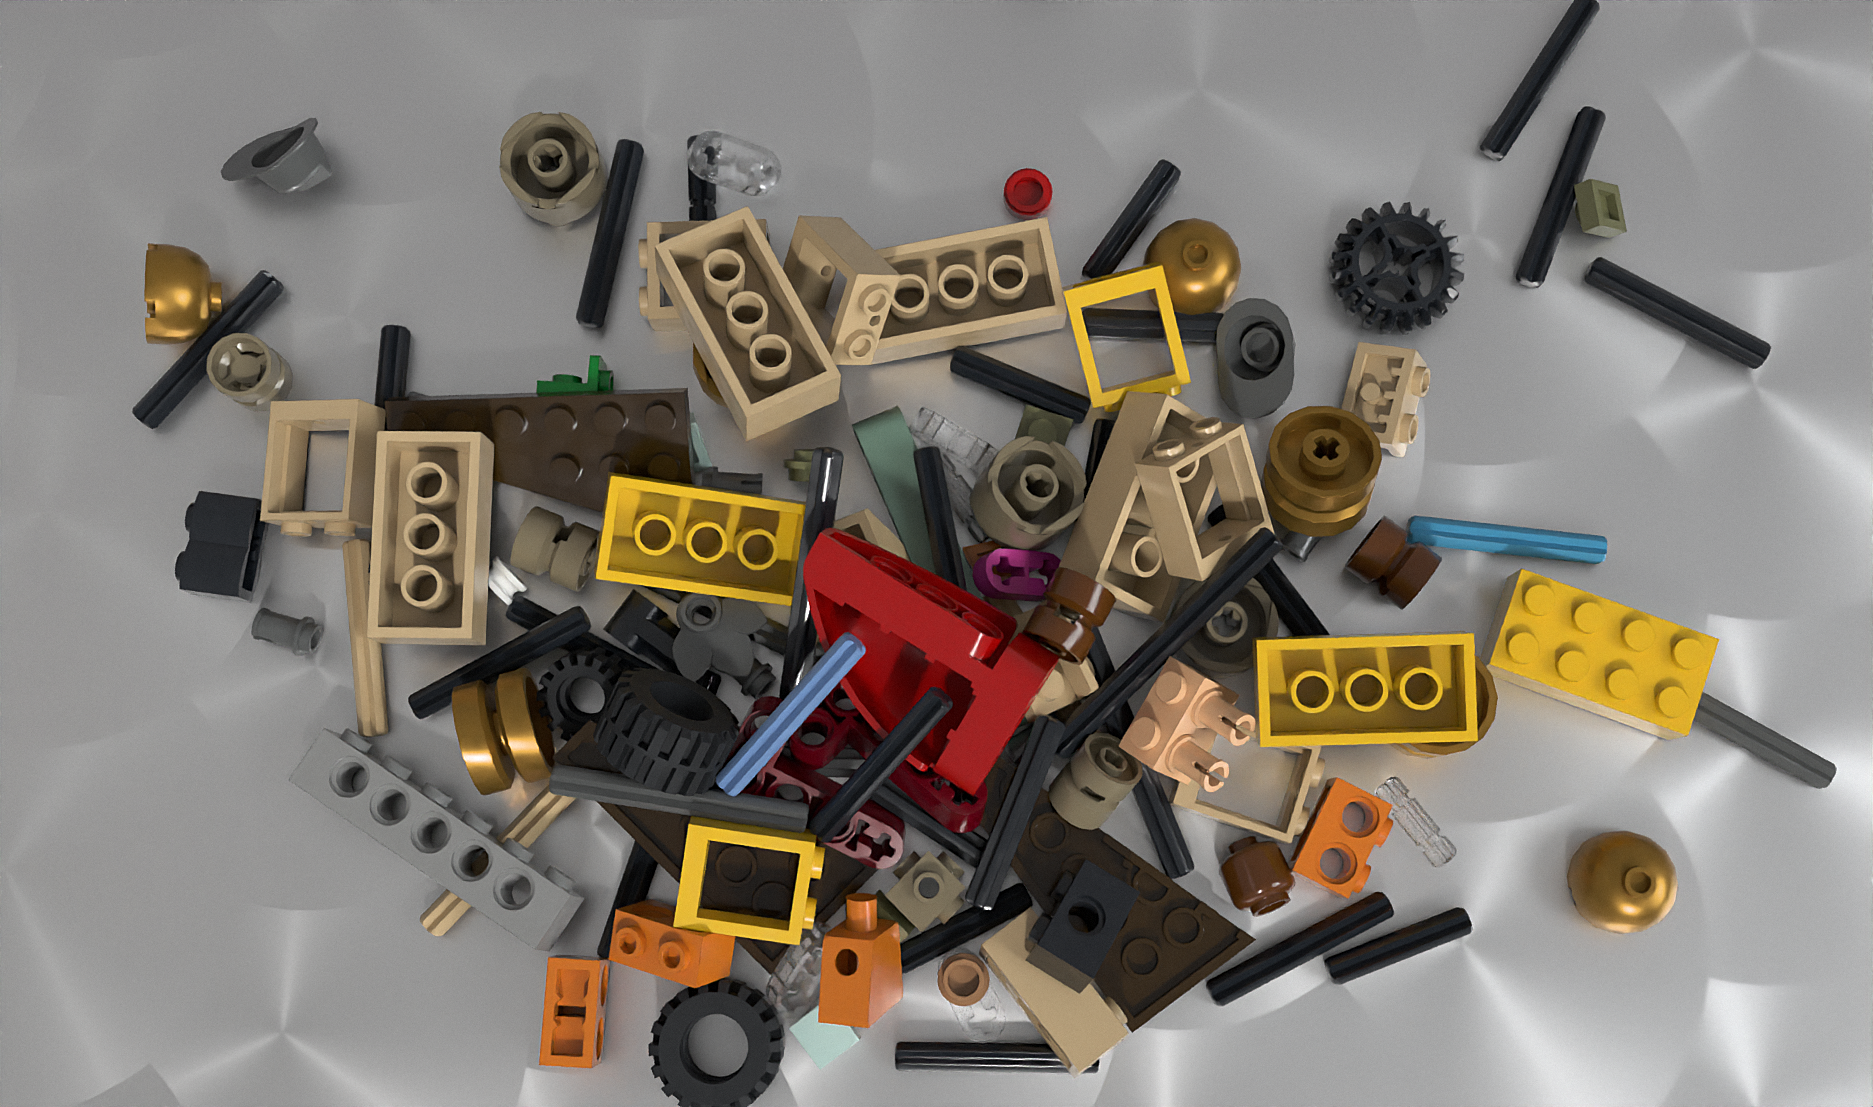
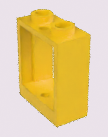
[1062,261,1191,412]
[673,816,825,946]

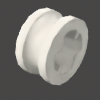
[488,556,527,605]

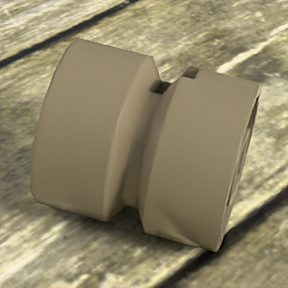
[206,333,293,411]
[510,506,600,592]
[1048,732,1142,830]

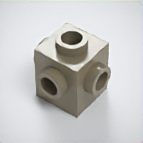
[885,851,966,933]

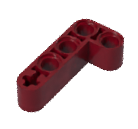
[789,682,988,833]
[721,696,906,869]

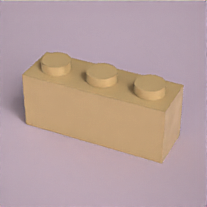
[979,907,1129,1079]

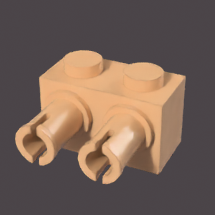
[1119,656,1256,792]

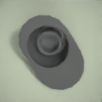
[221,118,332,194]
[1216,298,1296,419]

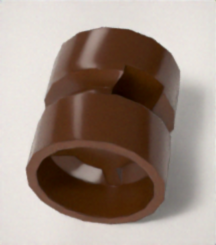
[1345,515,1442,610]
[1022,567,1116,665]

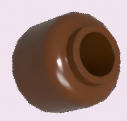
[1219,836,1296,917]

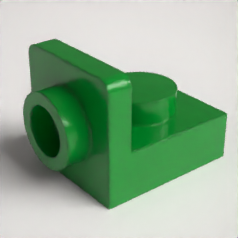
[536,355,614,393]

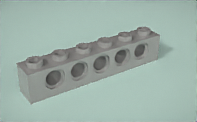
[288,728,585,952]

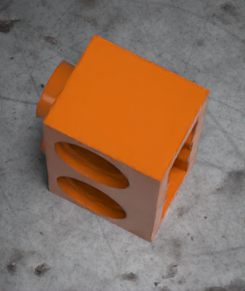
[1288,777,1393,899]
[608,899,736,988]
[539,955,610,1068]

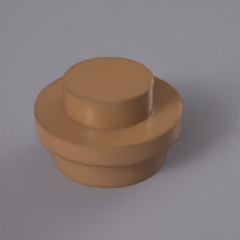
[937,953,990,1006]

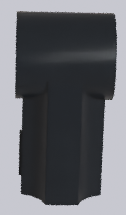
[603,589,682,676]

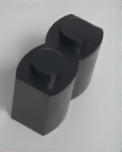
[175,491,269,603]

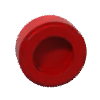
[1003,168,1053,221]

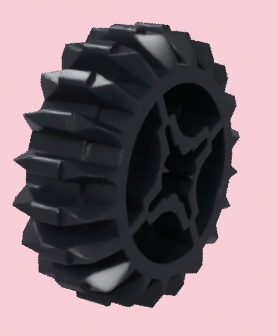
[1329,201,1464,335]

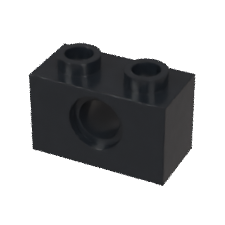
[1025,859,1140,994]

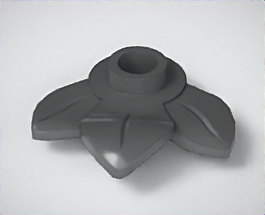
[672,592,767,682]

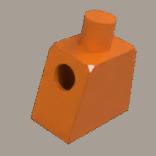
[818,893,903,1028]

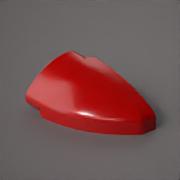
[803,528,1060,796]

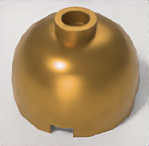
[1143,218,1241,315]
[144,243,222,344]
[1567,830,1678,934]

